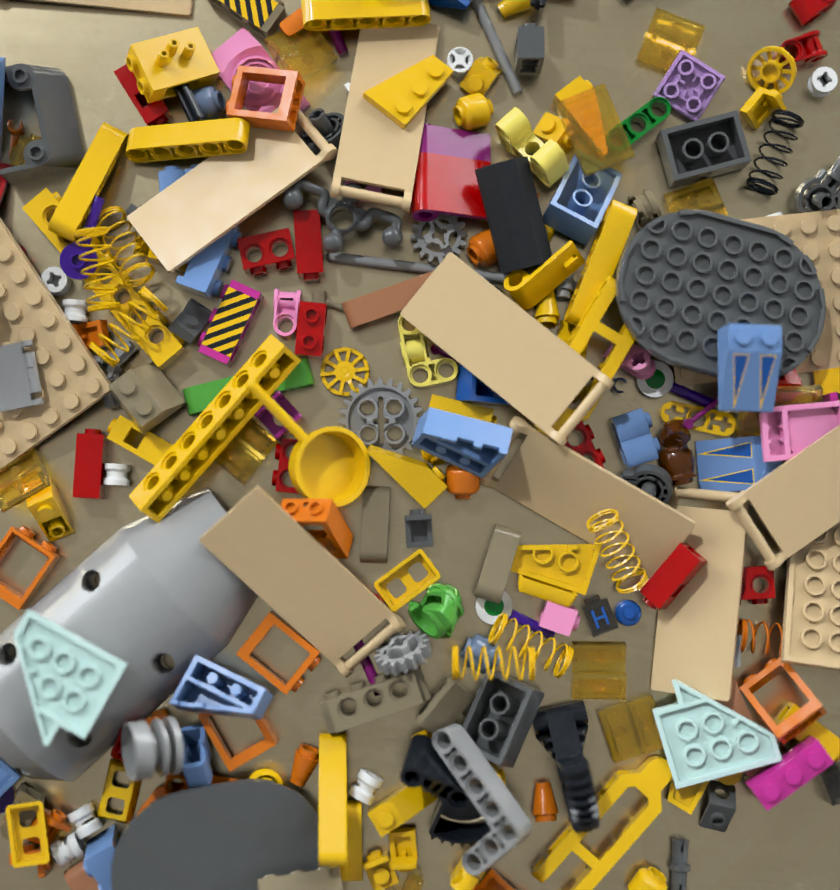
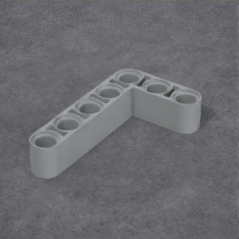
[432,724,532,876]

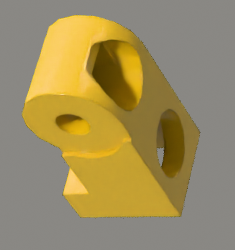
[450,856,485,890]

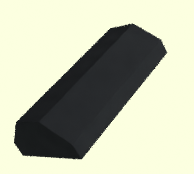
[475,156,552,274]

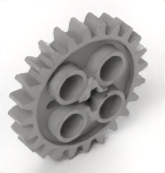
[338,377,423,462]

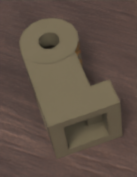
[1,783,45,840]

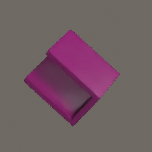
[254,390,305,442]

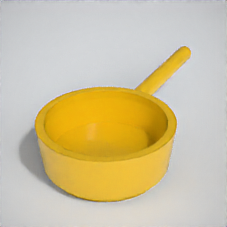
[246,379,371,507]

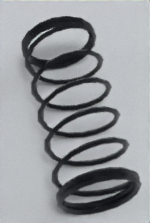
[745,109,804,195]

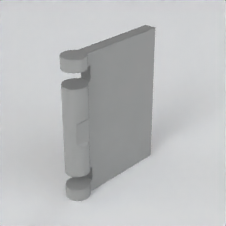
[0,340,44,412]

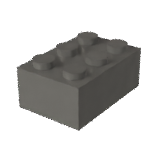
[656,110,752,188]
[462,668,545,768]

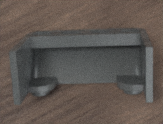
[0,63,85,185]

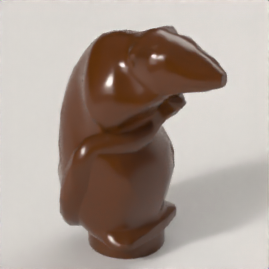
[659,419,697,485]

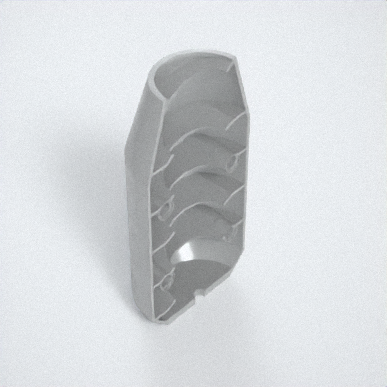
[0,486,258,782]

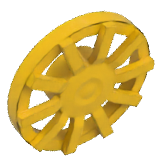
[747,46,797,94]
[320,347,370,397]

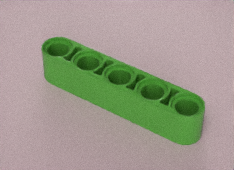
[183,358,314,416]

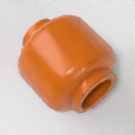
[467,228,498,267]
[446,464,480,500]

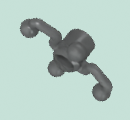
[282,179,403,253]

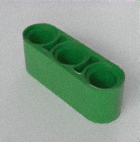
[605,97,671,158]

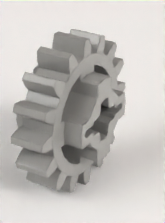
[411,214,468,264]
[374,630,433,676]

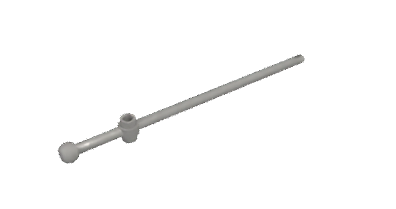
[326,252,616,301]

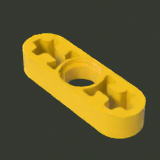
[659,401,736,437]

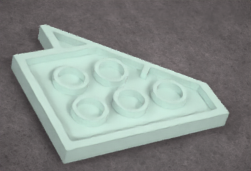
[13,609,128,747]
[652,679,782,789]

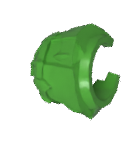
[408,583,464,639]

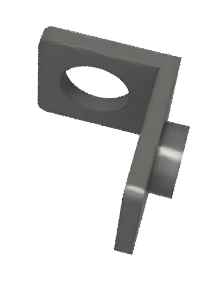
[700,780,736,832]

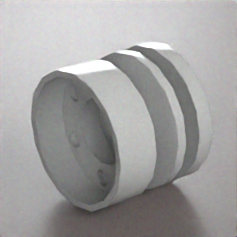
[121,716,184,782]

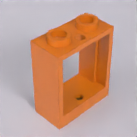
[226,65,305,132]
[281,499,354,559]
[0,525,61,610]
[236,611,321,695]
[739,657,827,745]
[197,713,278,772]

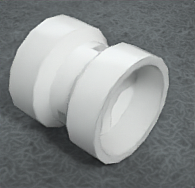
[348,768,384,805]
[67,802,103,839]
[50,831,87,868]

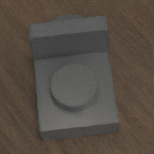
[169,298,212,344]

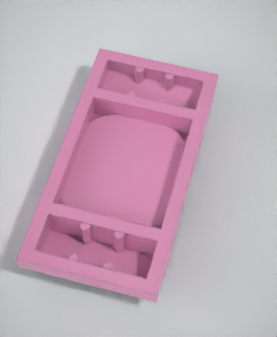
[211,27,311,113]
[759,400,840,462]

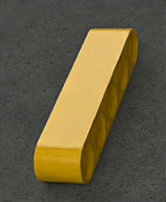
[301,0,431,31]
[125,118,250,163]
[48,122,129,242]
[564,199,638,326]
[319,732,348,866]

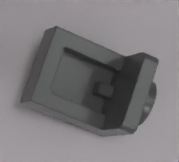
[405,509,433,548]

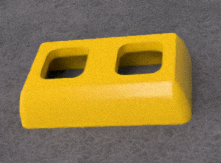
[374,549,441,611]
[517,574,578,607]
[97,758,142,824]
[6,801,50,868]

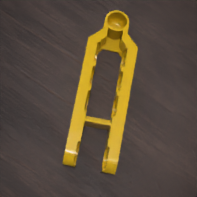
[534,275,635,438]
[530,755,672,890]

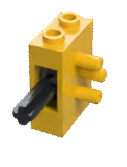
[126,27,220,122]

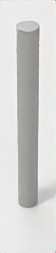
[471,0,523,95]

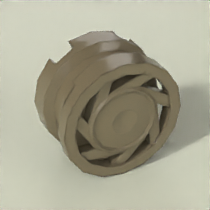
[627,188,662,230]

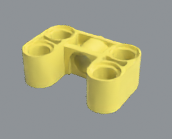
[495,107,569,187]
[398,316,458,389]

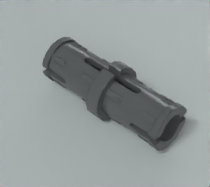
[669,838,690,890]

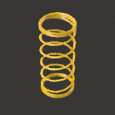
[96,206,155,287]
[74,227,122,312]
[89,286,168,368]
[586,509,648,594]
[488,613,574,678]
[452,645,535,682]

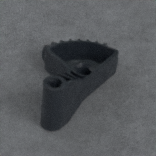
[533,700,600,833]
[400,734,499,849]

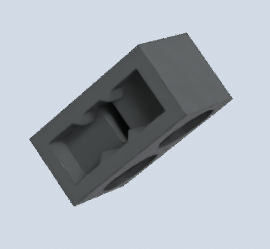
[514,23,545,74]

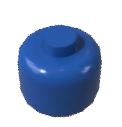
[614,599,642,626]

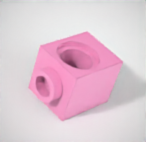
[538,600,581,637]

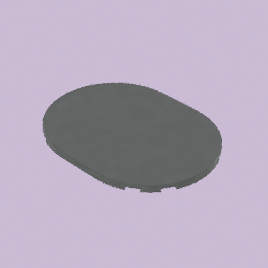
[616,209,826,378]
[111,779,322,890]

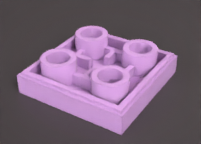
[652,49,726,121]

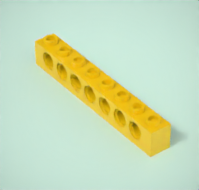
[22,188,186,370]
[129,334,302,523]

